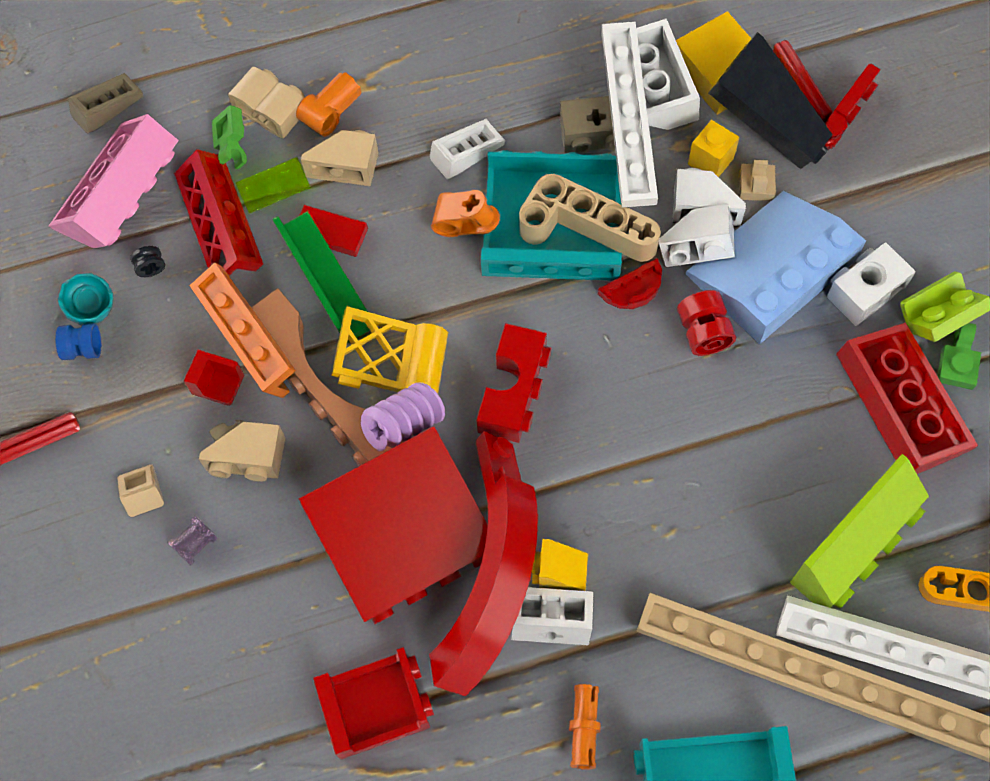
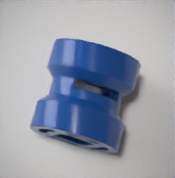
[55,323,102,360]

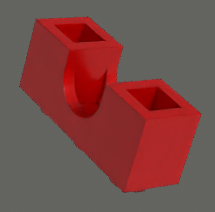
[476,323,552,443]

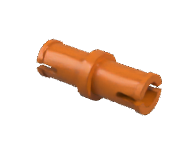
[569,684,601,770]

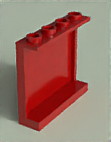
[299,426,488,625]

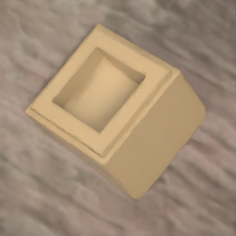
[117,464,164,517]

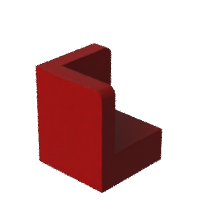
[184,350,245,406]

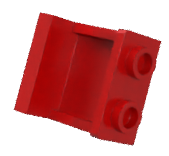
[313,647,434,760]

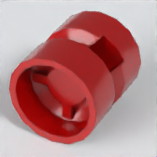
[677,290,737,356]

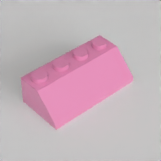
[49,114,179,248]

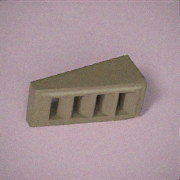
[68,73,143,134]

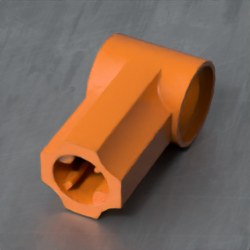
[296,72,362,137]

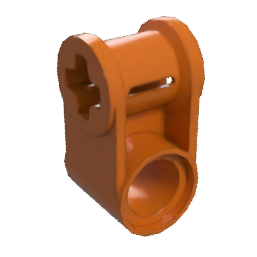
[431,190,500,237]

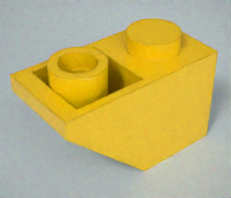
[532,539,588,591]

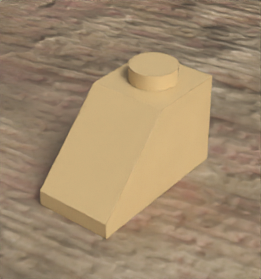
[301,130,379,186]

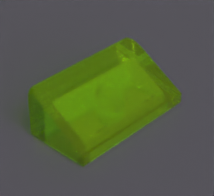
[235,157,311,214]

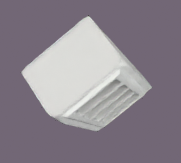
[430,119,505,179]

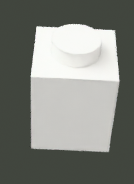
[673,168,746,226]

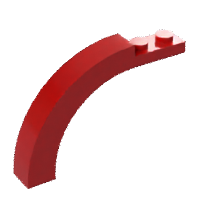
[429,431,538,696]

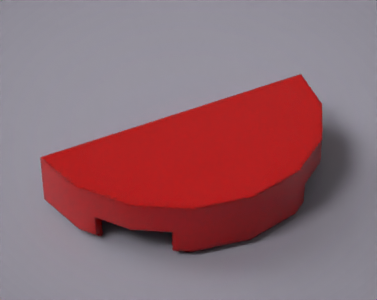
[598,258,662,309]

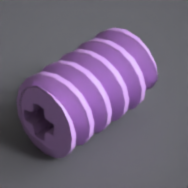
[361,383,445,451]

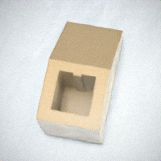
[199,422,286,482]

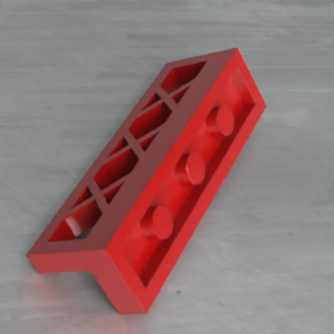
[174,149,263,276]

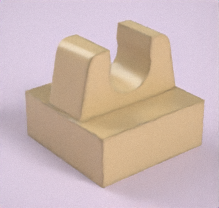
[739,160,776,201]

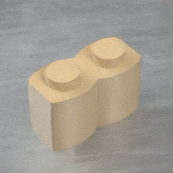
[228,67,305,138]

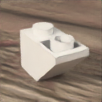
[659,203,735,267]

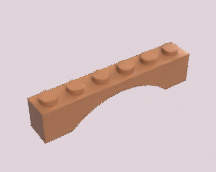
[251,288,403,466]

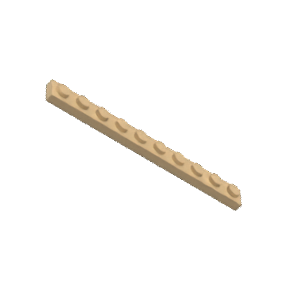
[636,593,990,762]

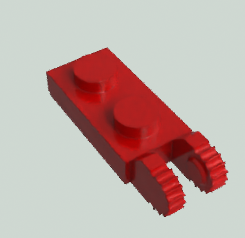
[825,63,881,150]

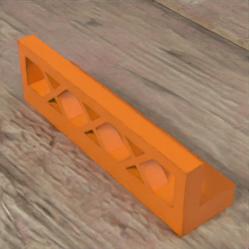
[189,263,296,398]

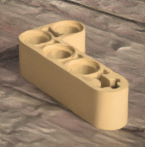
[519,174,661,262]

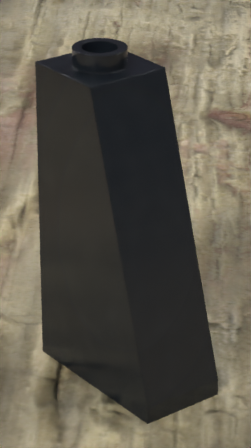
[708,32,833,169]

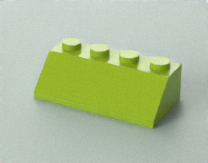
[790,454,929,609]

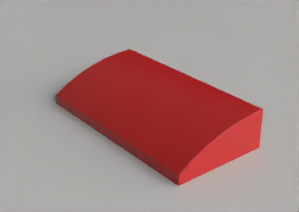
[836,323,978,474]

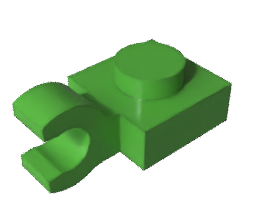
[212,105,247,169]
[937,323,981,390]

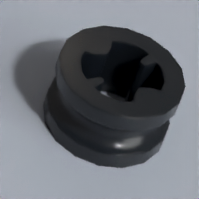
[130,246,166,278]

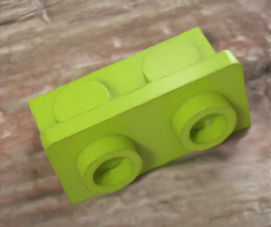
[900,271,990,342]

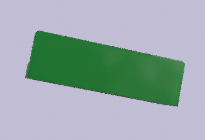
[272,211,370,343]

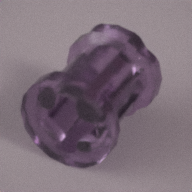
[167,516,218,566]

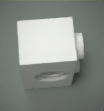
[827,242,916,326]

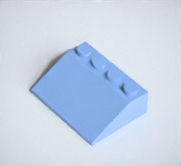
[686,191,866,344]

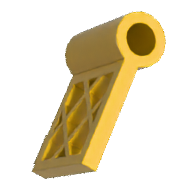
[331,306,448,394]

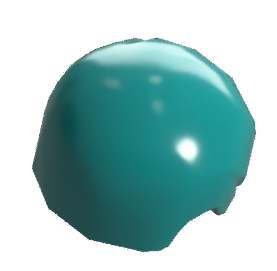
[57,273,113,325]

